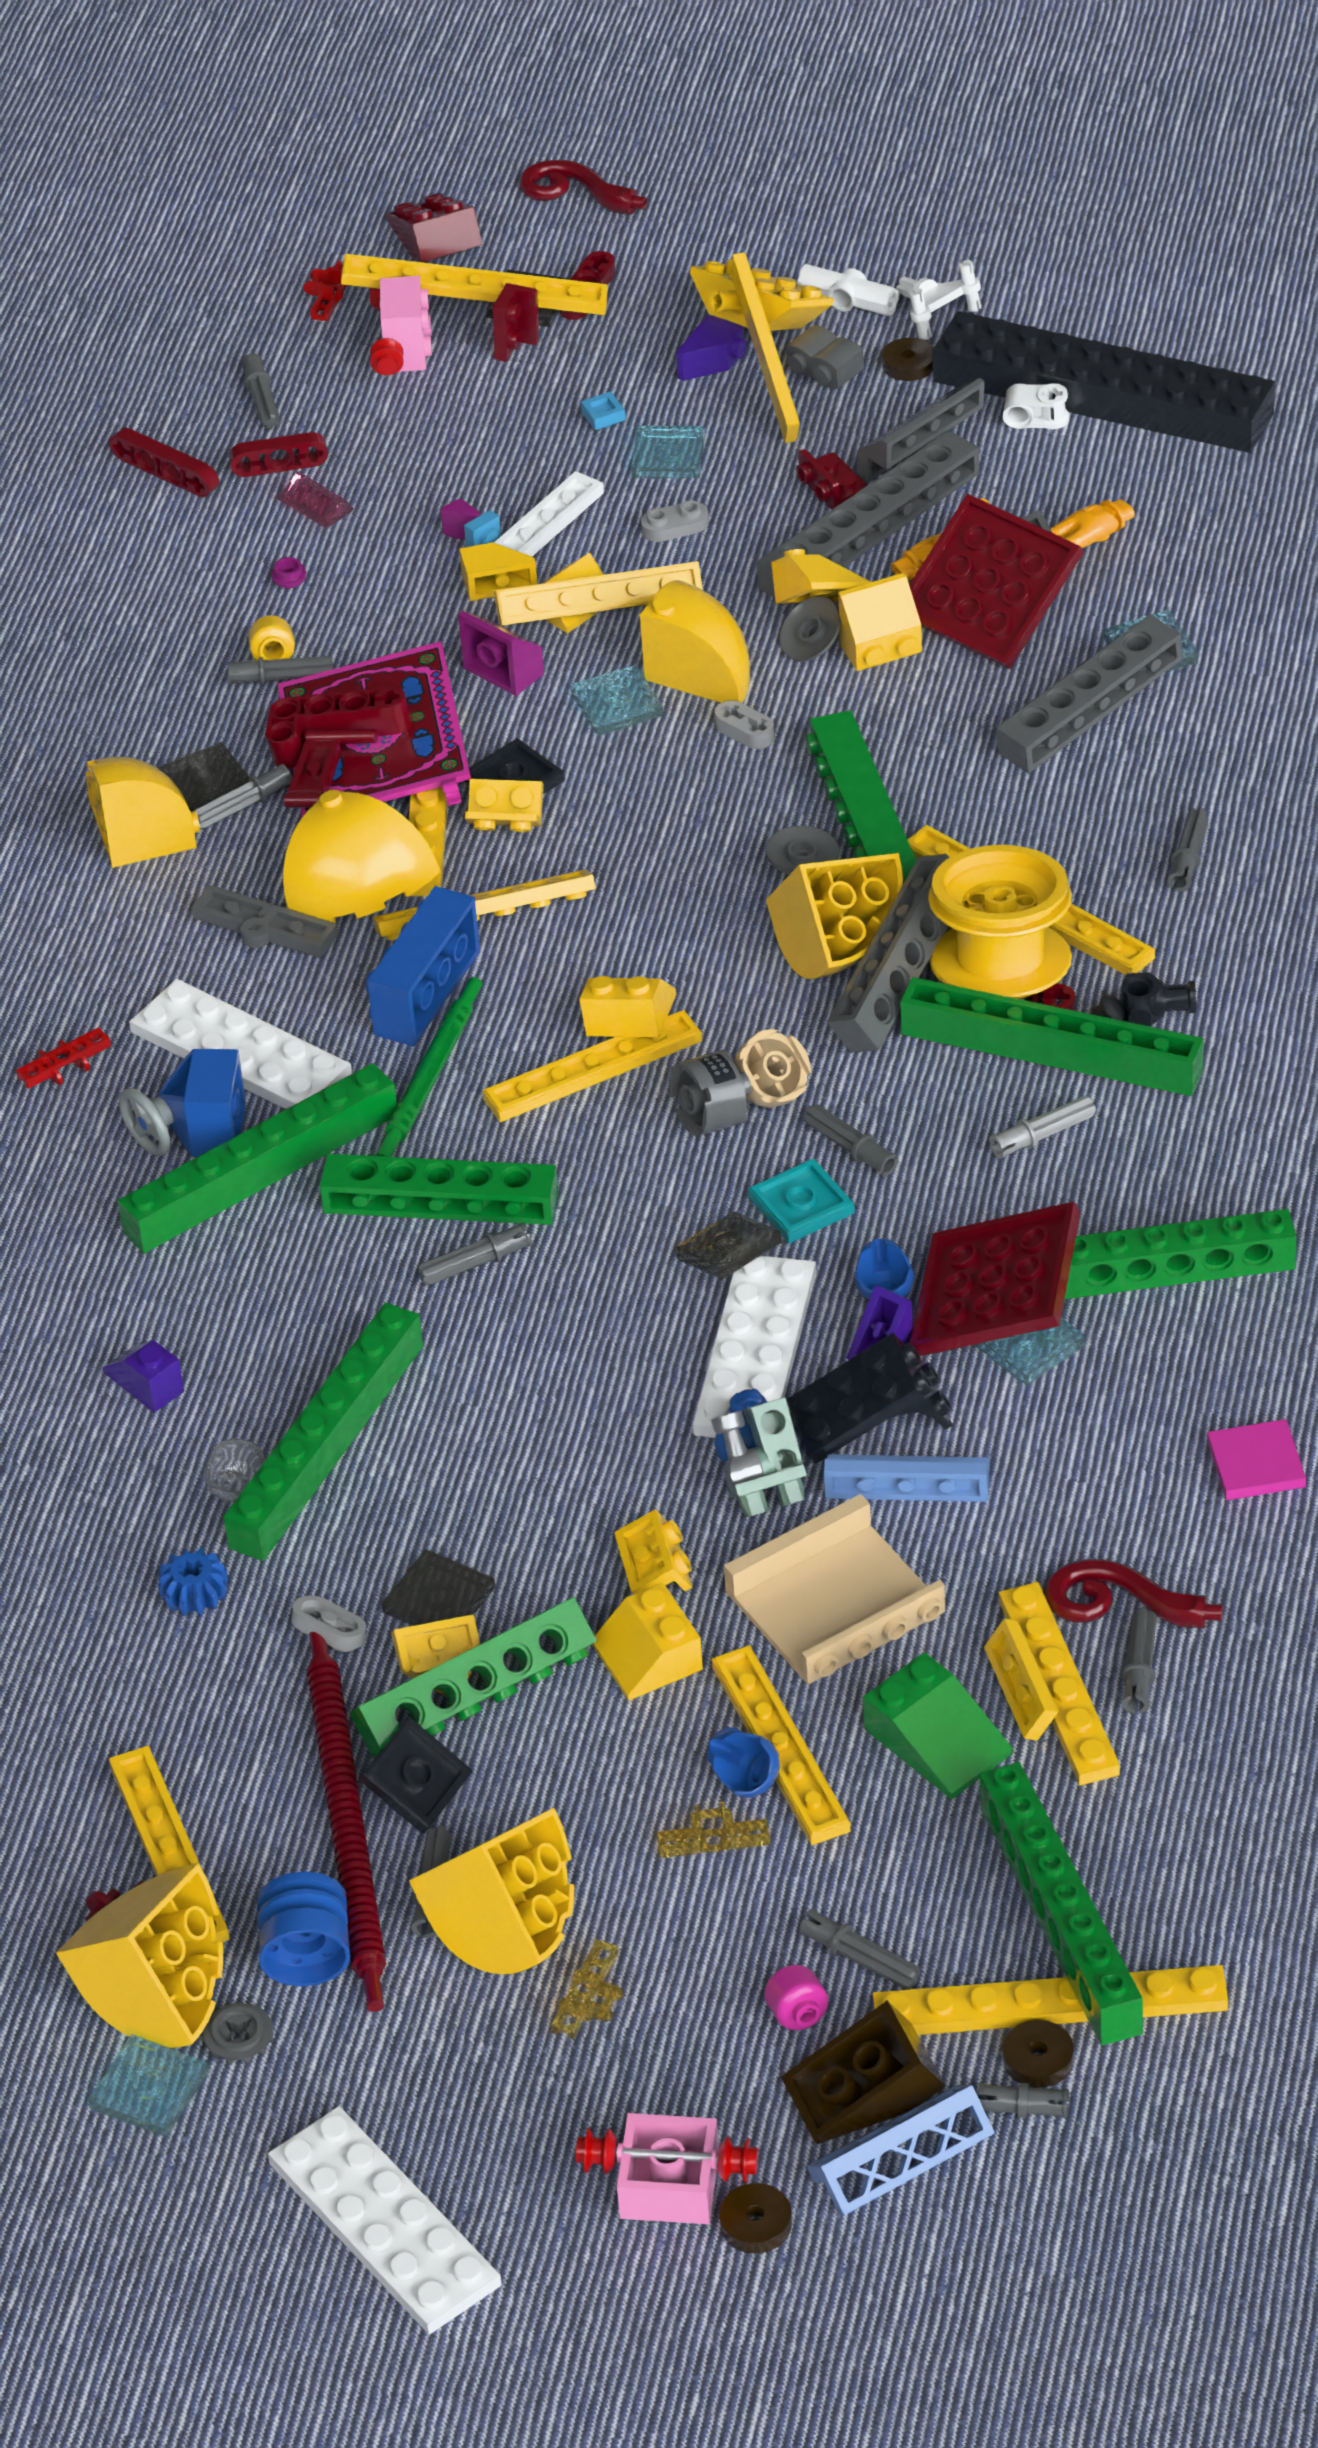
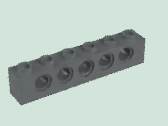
[996,614,1182,774]
[827,853,950,1053]

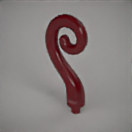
[519,160,647,214]
[1045,1559,1223,1629]

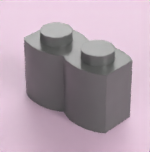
[786,325,864,389]

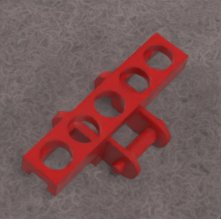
[304,261,347,321]
[16,1027,111,1089]

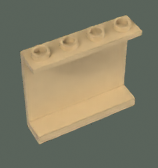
[724,1494,945,1685]

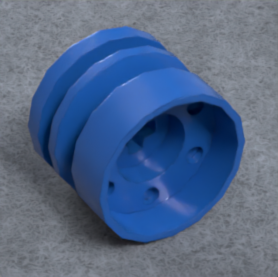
[256,1871,350,1987]

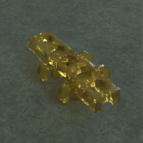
[657,1801,770,1858]
[551,1940,624,2040]

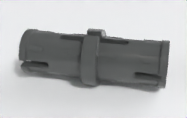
[978,2083,1069,2118]

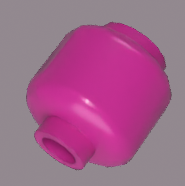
[765,1965,828,2031]

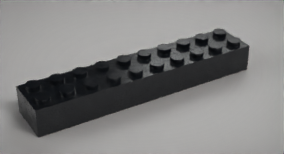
[932,311,1275,453]

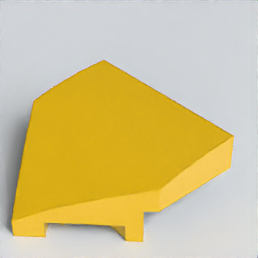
[391,1614,480,1697]

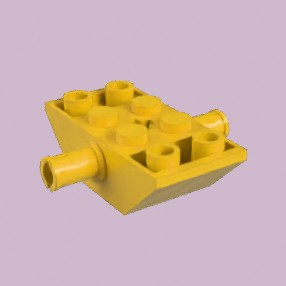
[690,259,834,331]

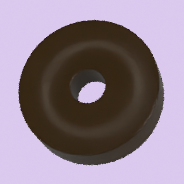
[882,337,934,381]
[1003,2020,1074,2088]
[719,2183,792,2254]

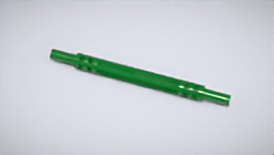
[375,977,483,1157]

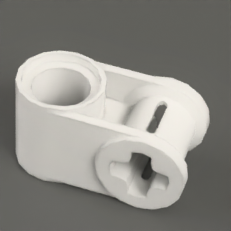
[1003,383,1070,429]

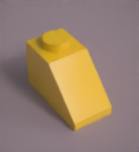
[459,542,538,601]

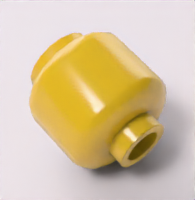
[248,615,295,660]

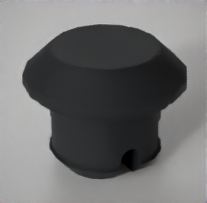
[1092,994,1125,1021]

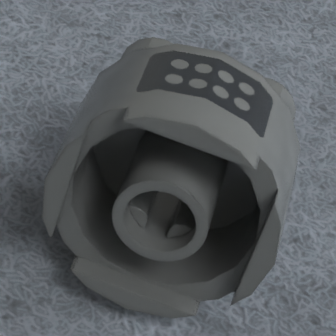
[669,1049,751,1136]

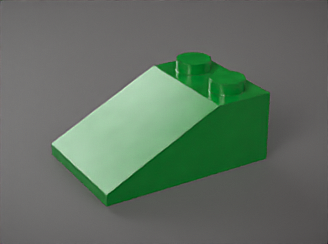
[863,1652,1013,1800]

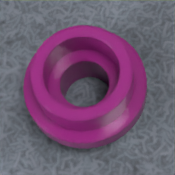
[272,557,306,589]

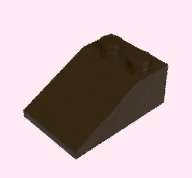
[781,2000,946,2144]

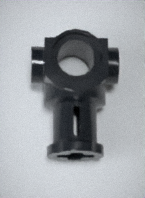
[1121,972,1196,1026]

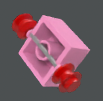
[369,276,432,375]
[576,2113,759,2225]

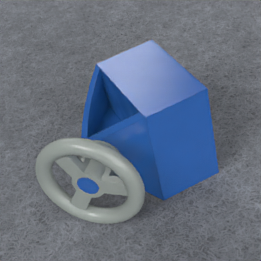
[119,1049,246,1157]

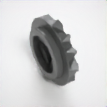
[203,2003,273,2065]

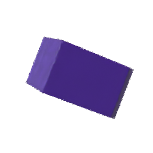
[846,1285,913,1360]

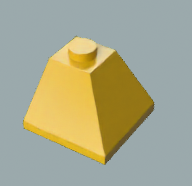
[771,549,871,604]

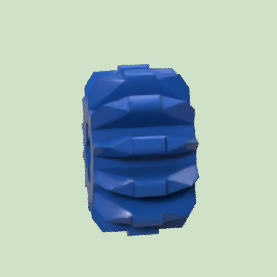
[158,1547,228,1617]

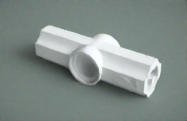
[797,264,899,317]

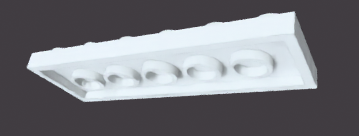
[129,979,352,1109]
[693,1253,816,1438]
[268,2106,502,2335]

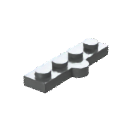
[191,885,339,958]

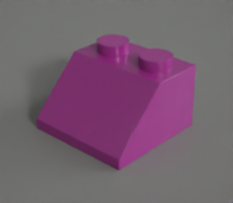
[458,611,544,696]

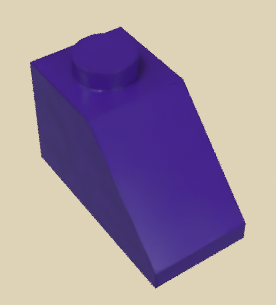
[676,315,747,381]
[103,1339,184,1413]

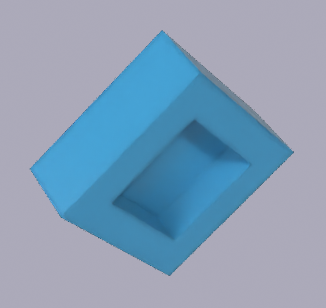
[580,391,626,430]
[464,510,501,547]

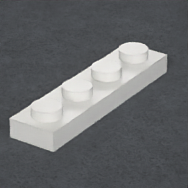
[494,471,604,556]

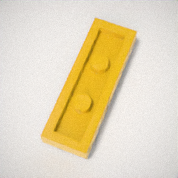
[984,1618,1058,1741]

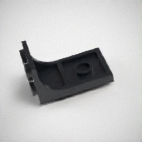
[786,1333,953,1463]

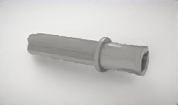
[989,1096,1096,1159]

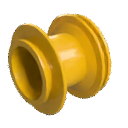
[928,845,1072,999]

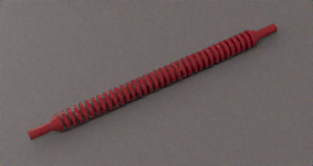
[306,1631,386,2012]

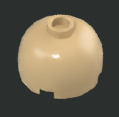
[733,1029,811,1108]

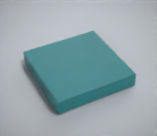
[748,1158,855,1244]

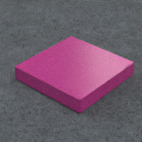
[1207,1419,1306,1501]

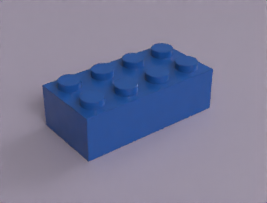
[366,886,480,1047]

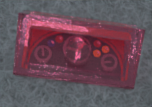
[278,471,354,529]

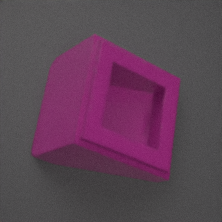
[441,498,482,540]

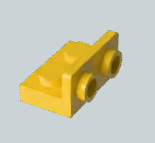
[465,779,544,832]
[614,1509,692,1594]

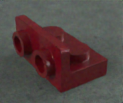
[493,283,539,362]
[796,449,868,510]

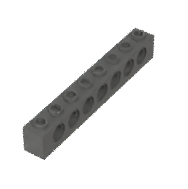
[757,430,979,606]

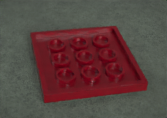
[909,493,1084,669]
[910,1201,1081,1356]

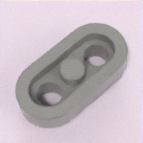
[641,500,709,542]
[291,1595,366,1652]

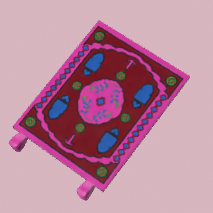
[278,641,471,817]

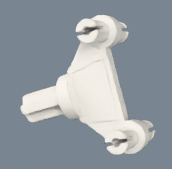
[896,260,982,340]

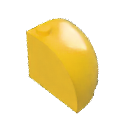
[640,580,750,703]
[85,756,200,868]
[283,790,441,923]
[766,853,903,979]
[409,1808,574,1974]
[56,1863,223,2048]

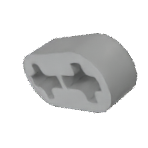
[715,700,775,749]

